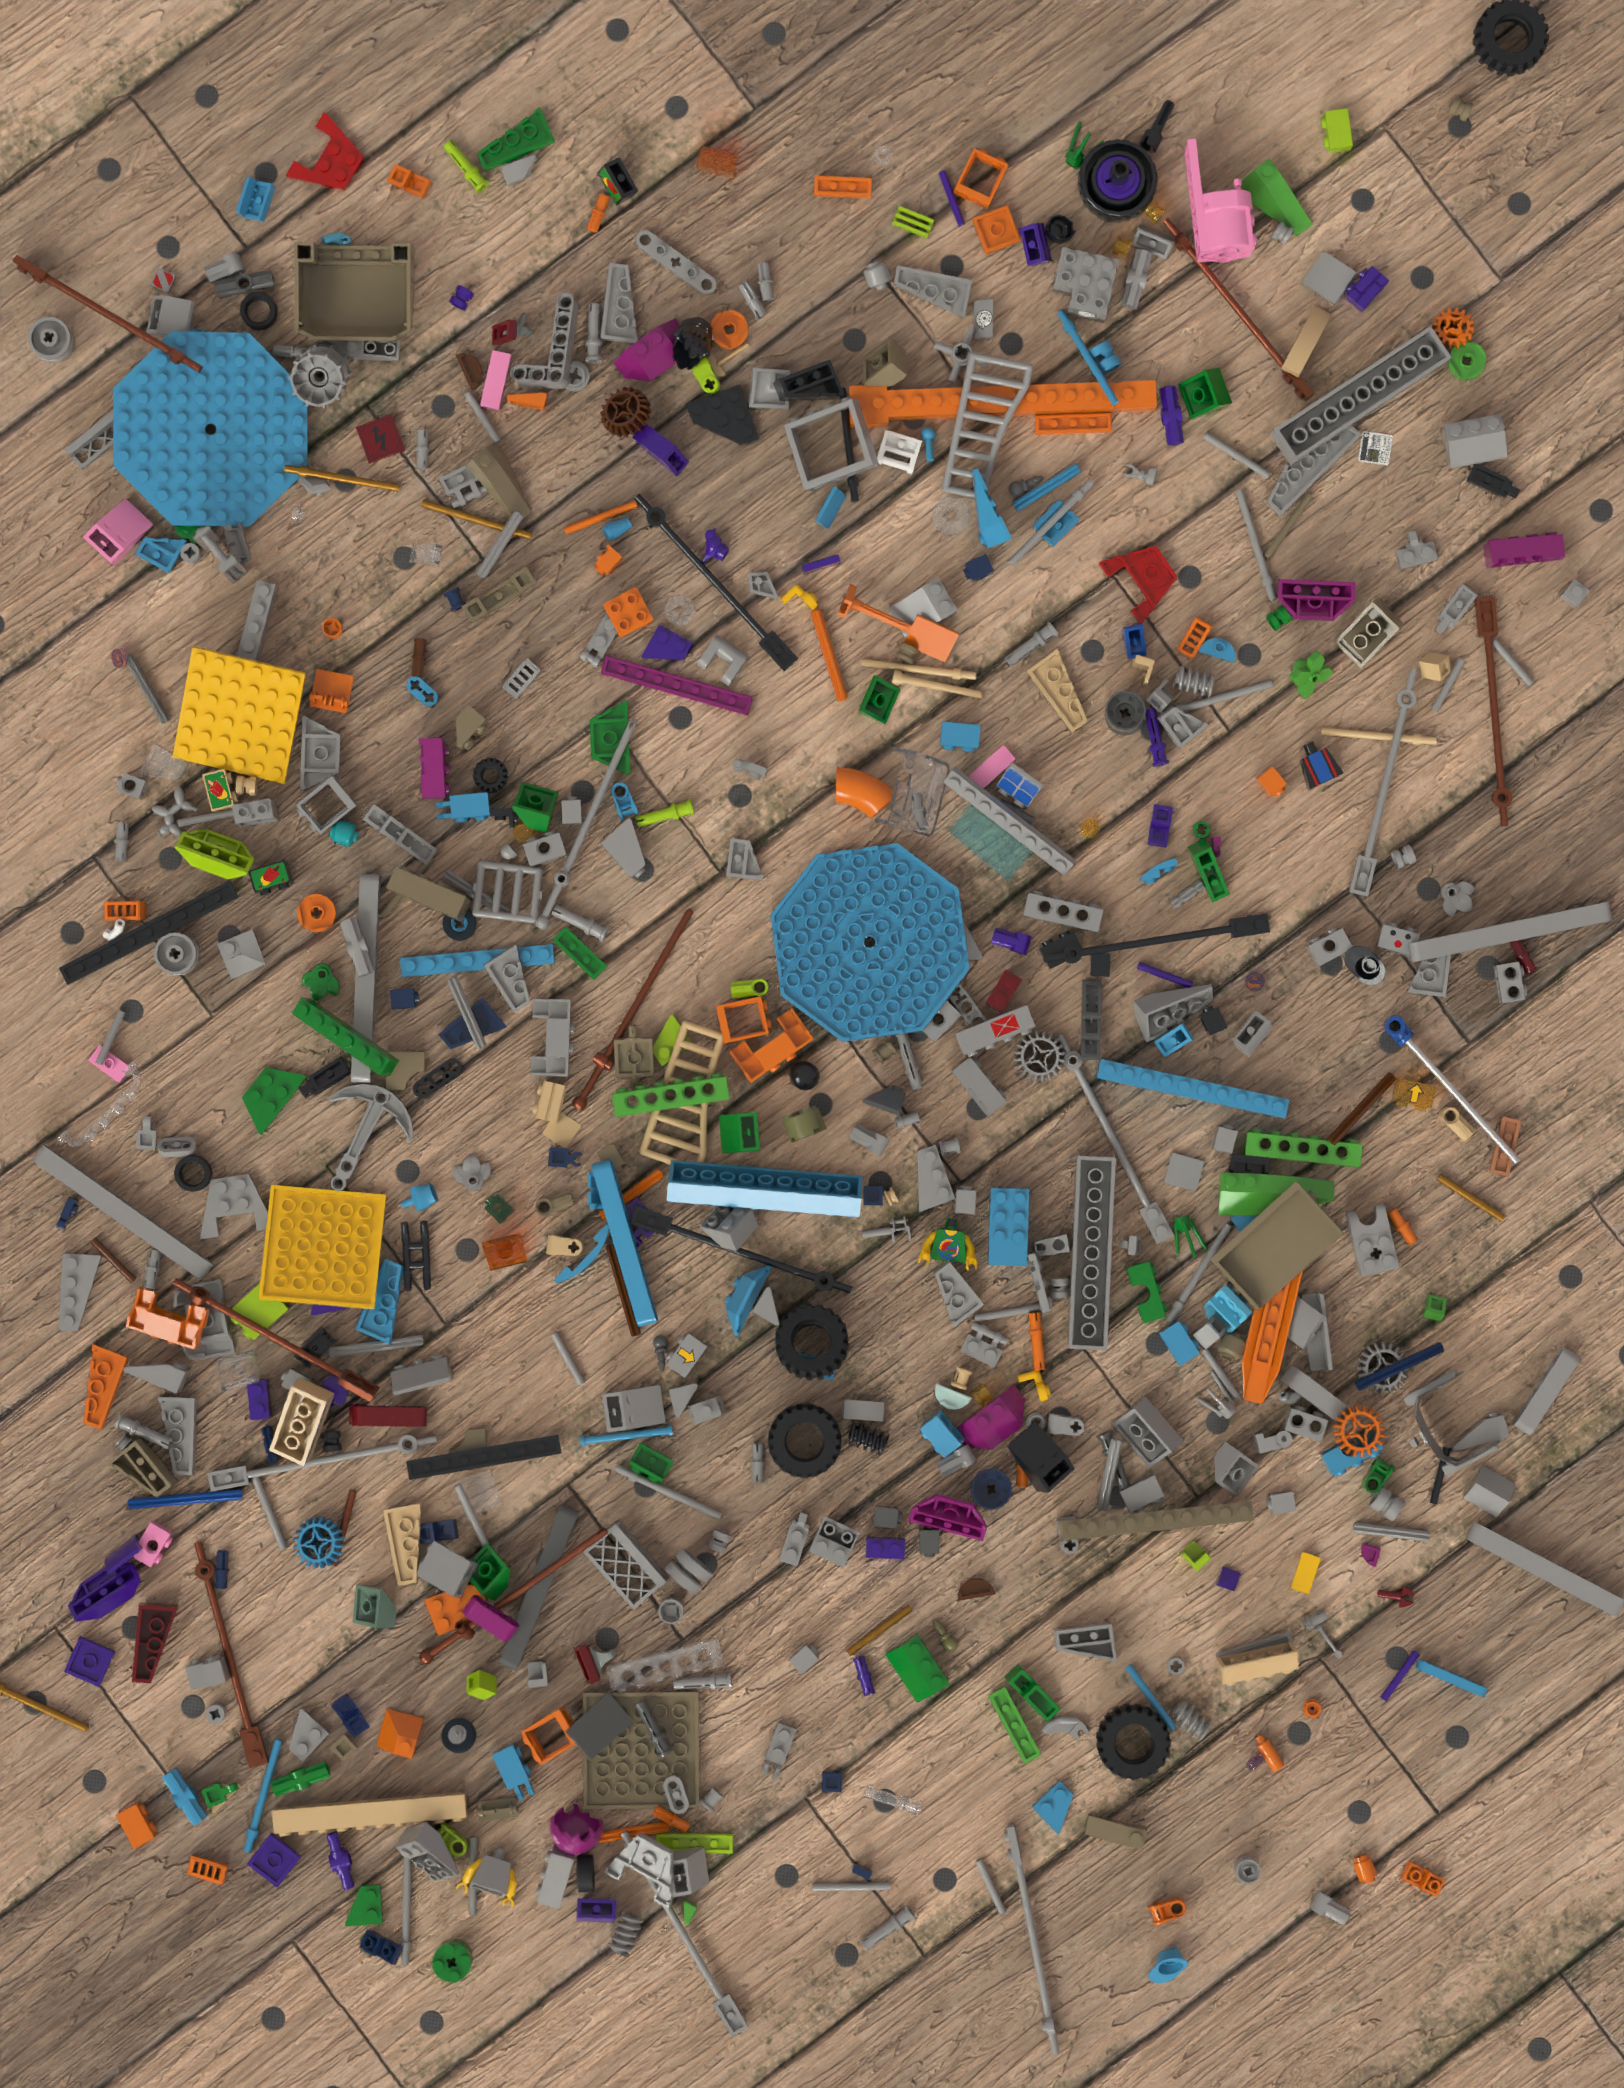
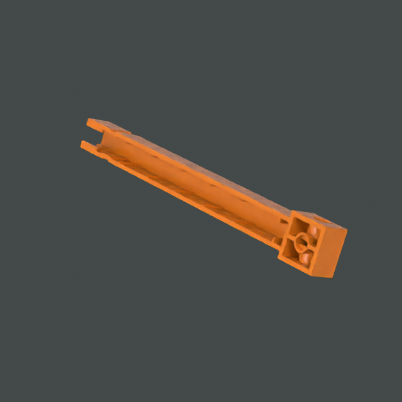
[849,380,1157,428]

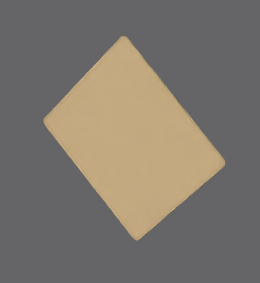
[542,1112,581,1148]

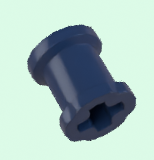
[444,587,466,612]

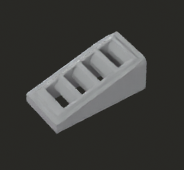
[502,658,542,700]

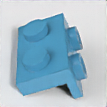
[236,177,276,222]
[1033,500,1080,547]

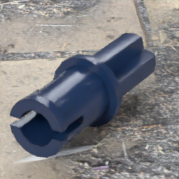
[214,1550,230,1589]

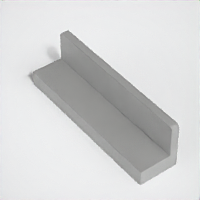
[1300,1292,1333,1371]

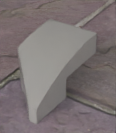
[501,155,538,186]

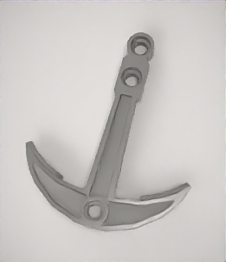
[328,1084,413,1191]

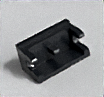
[1228,1154,1270,1174]
[293,1327,336,1368]

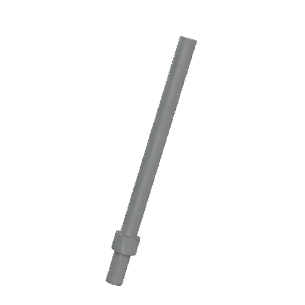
[1008,479,1094,566]
[1236,490,1277,601]
[1161,680,1273,714]
[1165,1223,1232,1324]
[615,1464,722,1520]
[400,1857,412,1966]

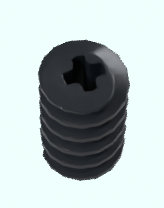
[847,1421,890,1456]

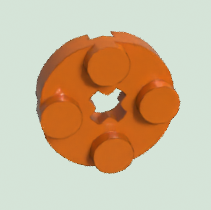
[711,310,748,350]
[297,894,336,932]

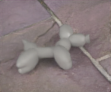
[152,786,198,837]

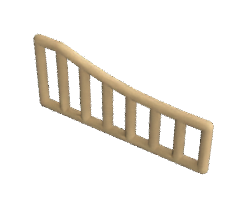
[639,1021,724,1165]

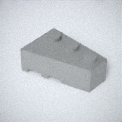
[1053,1621,1117,1662]
[536,1843,575,1909]

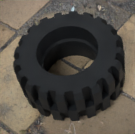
[1472,0,1549,76]
[775,1304,849,1381]
[768,1403,841,1478]
[1096,1704,1171,1781]

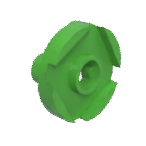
[1447,341,1486,381]

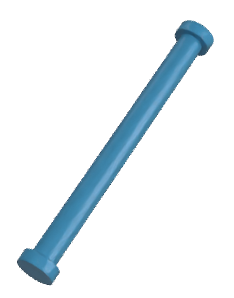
[580,1424,673,1447]

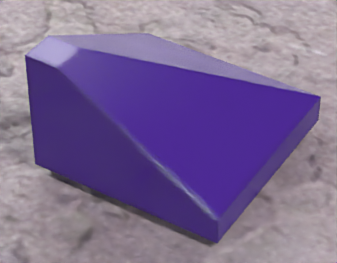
[1216,1566,1241,1591]

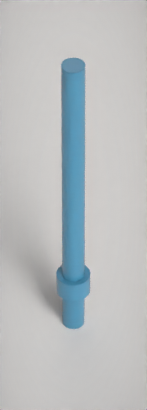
[1057,310,1119,406]
[243,1739,282,1853]

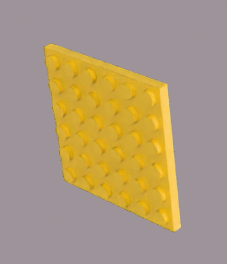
[173,646,306,784]
[258,1185,387,1310]

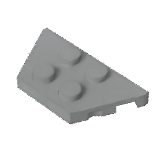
[300,716,341,790]

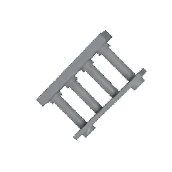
[193,526,248,584]

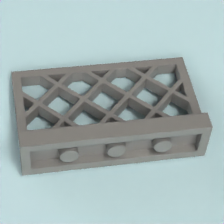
[583,1520,669,1610]

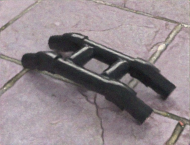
[401,1220,431,1291]

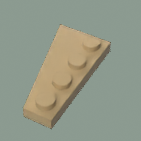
[1027,648,1088,733]
[383,1503,422,1586]

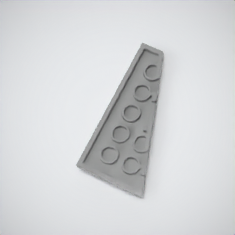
[1266,395,1361,516]

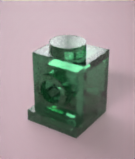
[484,1194,515,1224]

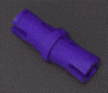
[853,1655,876,1696]

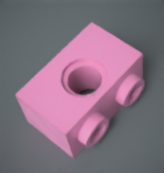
[133,1521,173,1567]

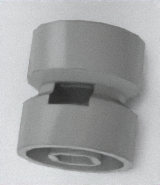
[1369,1486,1405,1521]
[658,1596,684,1624]
[1233,1854,1261,1884]

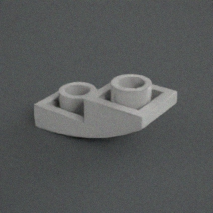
[842,1400,884,1422]

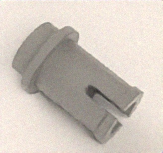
[895,1111,920,1129]
[1302,1609,1328,1631]

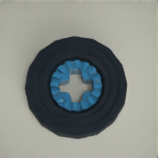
[442,909,477,941]

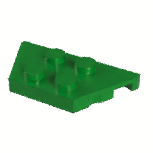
[590,701,630,775]
[242,1067,307,1135]

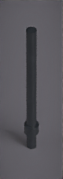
[839,387,859,502]

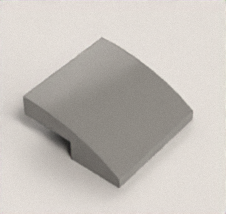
[1302,251,1357,305]
[1287,1296,1326,1350]

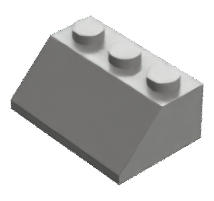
[1442,414,1507,469]
[390,1354,453,1396]
[1112,1397,1183,1468]

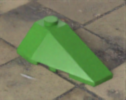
[1241,159,1312,236]

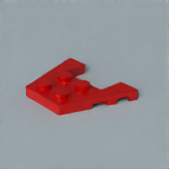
[286,112,364,191]
[1098,546,1178,624]

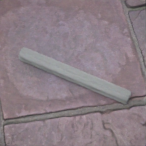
[329,1335,424,1358]

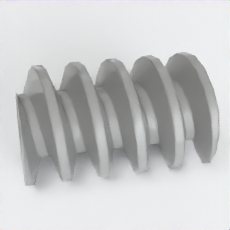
[1172,665,1214,698]
[1169,1701,1211,1742]
[608,1913,644,1957]

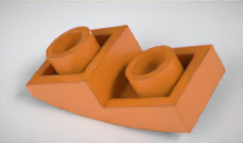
[1400,1860,1446,1897]

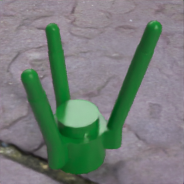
[1065,121,1104,169]
[1172,1215,1207,1258]

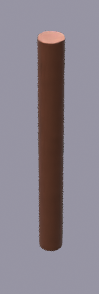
[332,1490,357,1566]

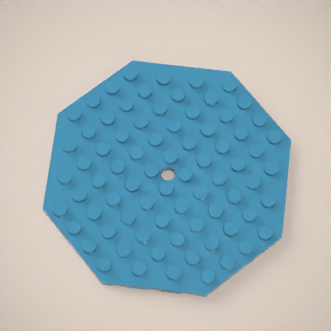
[113,331,307,527]
[770,843,970,1042]

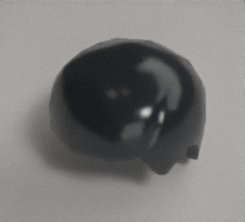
[1045,214,1076,244]
[789,1061,820,1091]

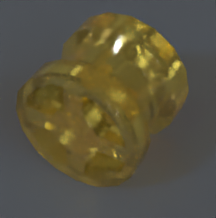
[1142,200,1166,224]
[1111,235,1132,259]
[970,1383,993,1407]

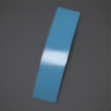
[554,1224,609,1283]

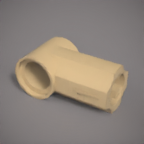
[1439,1107,1475,1142]

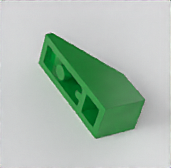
[1187,839,1230,903]

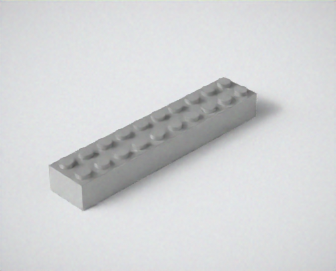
[1270,326,1452,465]
[1067,1156,1116,1350]

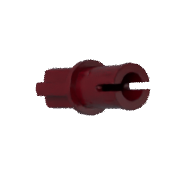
[1509,940,1537,974]

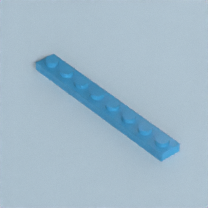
[400,944,555,977]

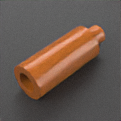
[1255,1734,1285,1772]

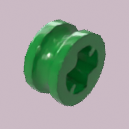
[1192,821,1210,839]

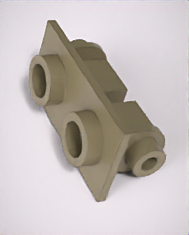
[477,1797,518,1821]

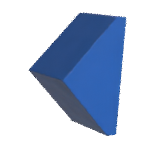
[1122,623,1147,659]

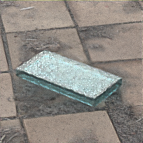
[949,805,1032,881]

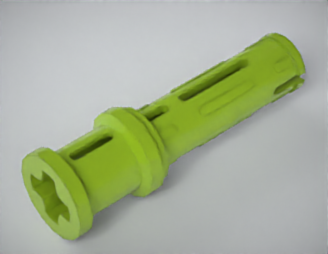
[443,140,490,194]
[635,799,695,828]

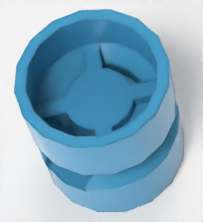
[1089,340,1122,376]

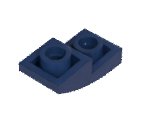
[360,1930,403,1965]

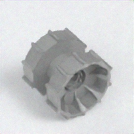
[288,341,353,408]

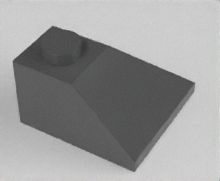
[862,1085,906,1115]

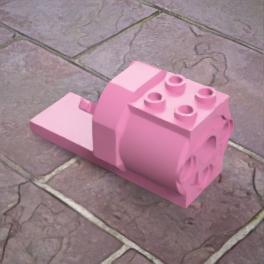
[1184,139,1257,263]

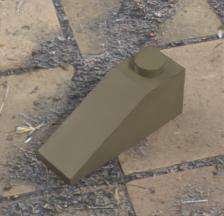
[1085,1815,1147,1849]

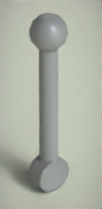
[1316,1624,1342,1658]

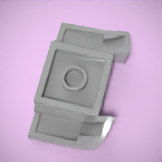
[173,1278,236,1360]

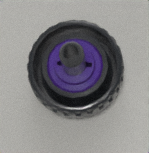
[1078,139,1158,223]

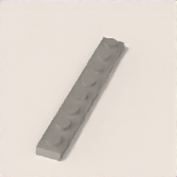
[943,767,1076,876]

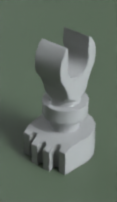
[1123,464,1158,486]

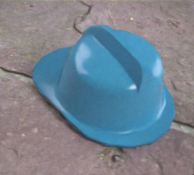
[1148,1946,1188,1983]

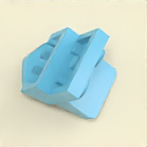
[1203,1283,1252,1334]

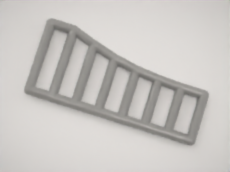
[942,352,1033,498]

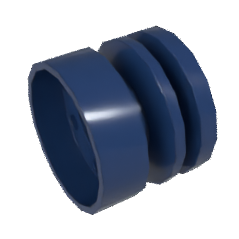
[971,1469,1012,1509]

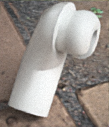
[103,919,125,941]

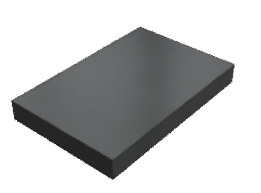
[565,1692,634,1761]

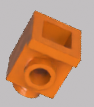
[594,544,623,576]

